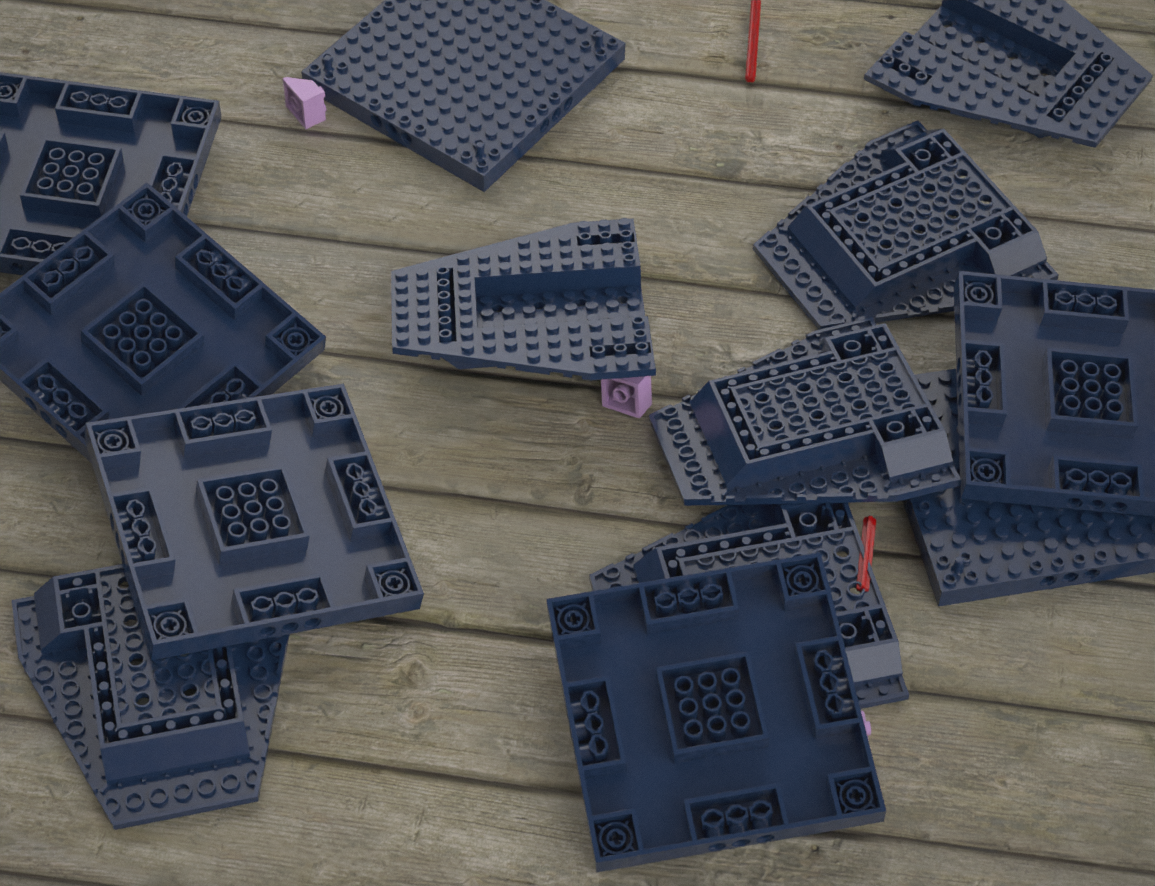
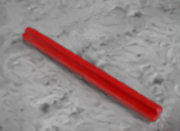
[745,0,761,83]

